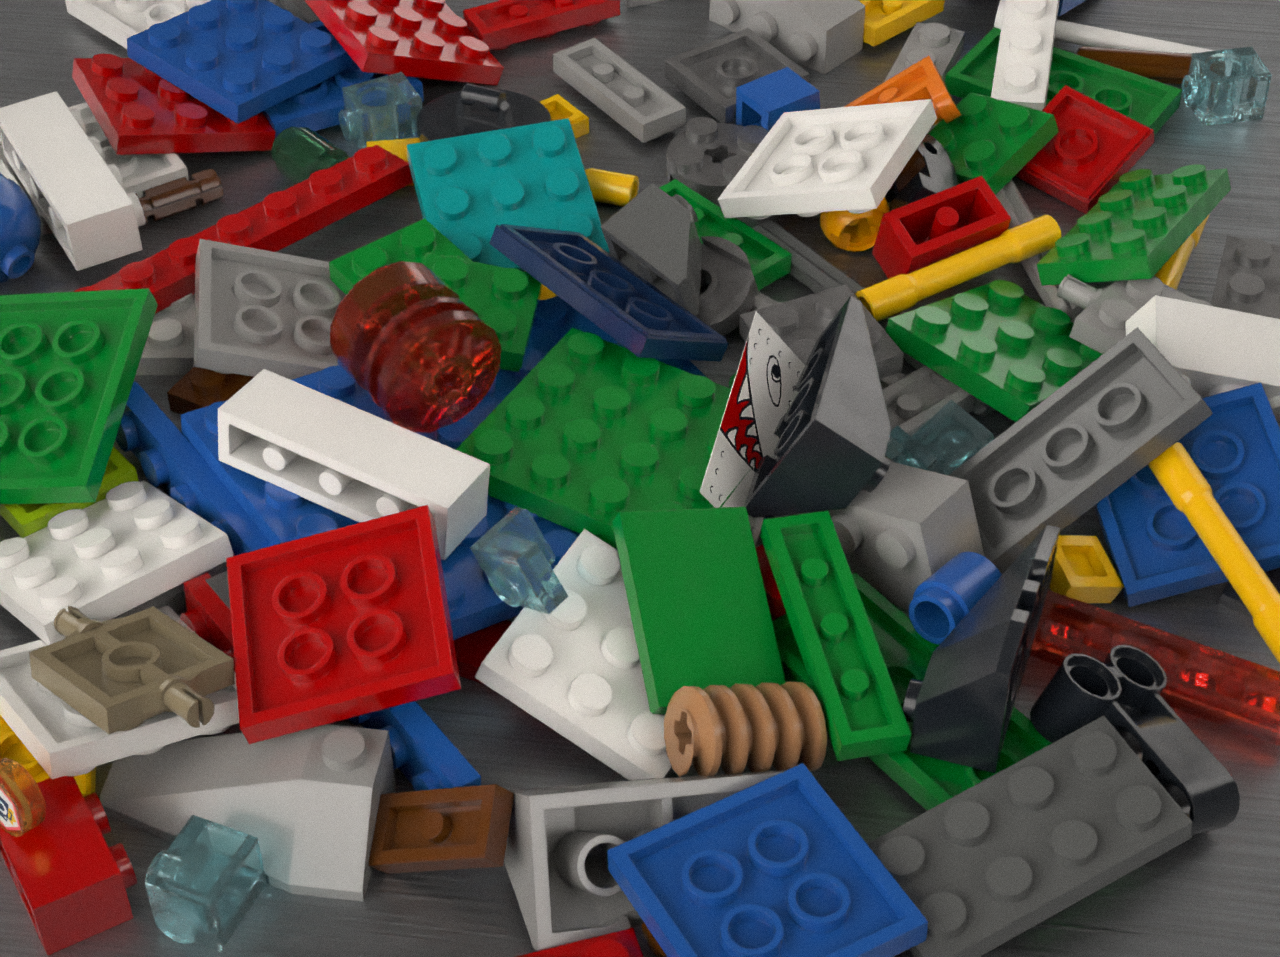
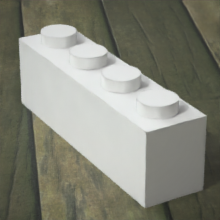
[0,91,145,271]
[1125,295,1280,422]
[218,369,490,560]

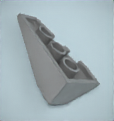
[99,724,396,902]
[505,770,786,951]

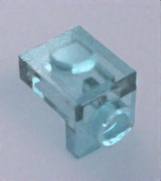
[889,400,995,475]
[470,507,568,614]

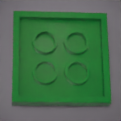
[886,279,1102,422]

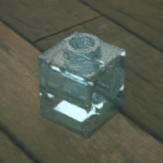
[1182,46,1272,126]
[338,72,422,150]

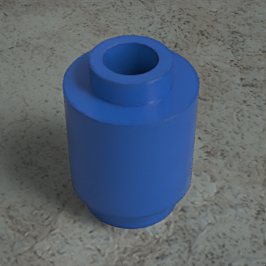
[909,552,1002,645]

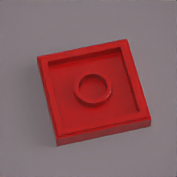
[1015,85,1155,214]

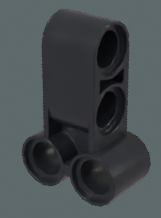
[1030,645,1240,836]

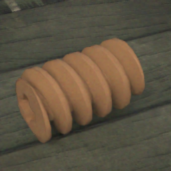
[664,681,827,777]

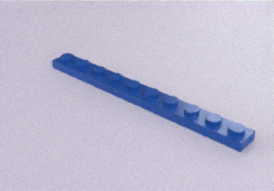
[115,381,481,791]

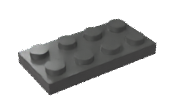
[948,327,1213,574]
[867,716,1193,957]

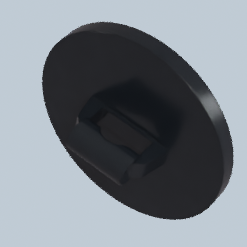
[417,83,551,142]

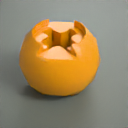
[820,197,890,253]

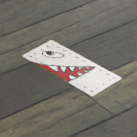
[700,311,805,548]

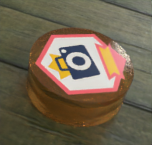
[0,758,46,837]

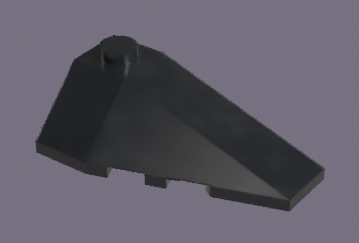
[744,295,891,518]
[903,525,1060,773]

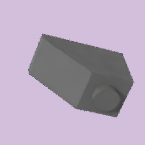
[601,183,702,316]

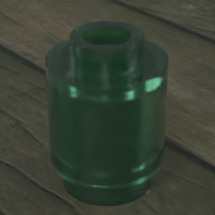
[271,127,349,184]

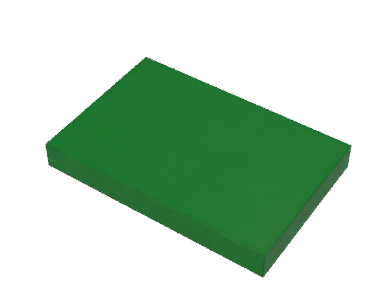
[612,507,786,715]

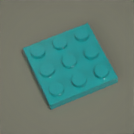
[407,118,610,271]

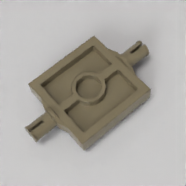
[29,606,235,734]

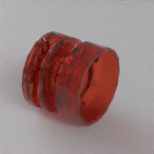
[330,261,501,433]

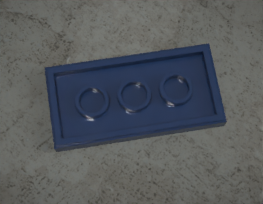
[489,224,729,362]

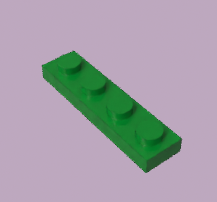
[760,511,911,761]

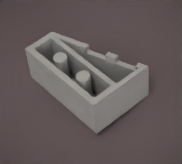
[709,0,865,75]
[774,462,984,612]

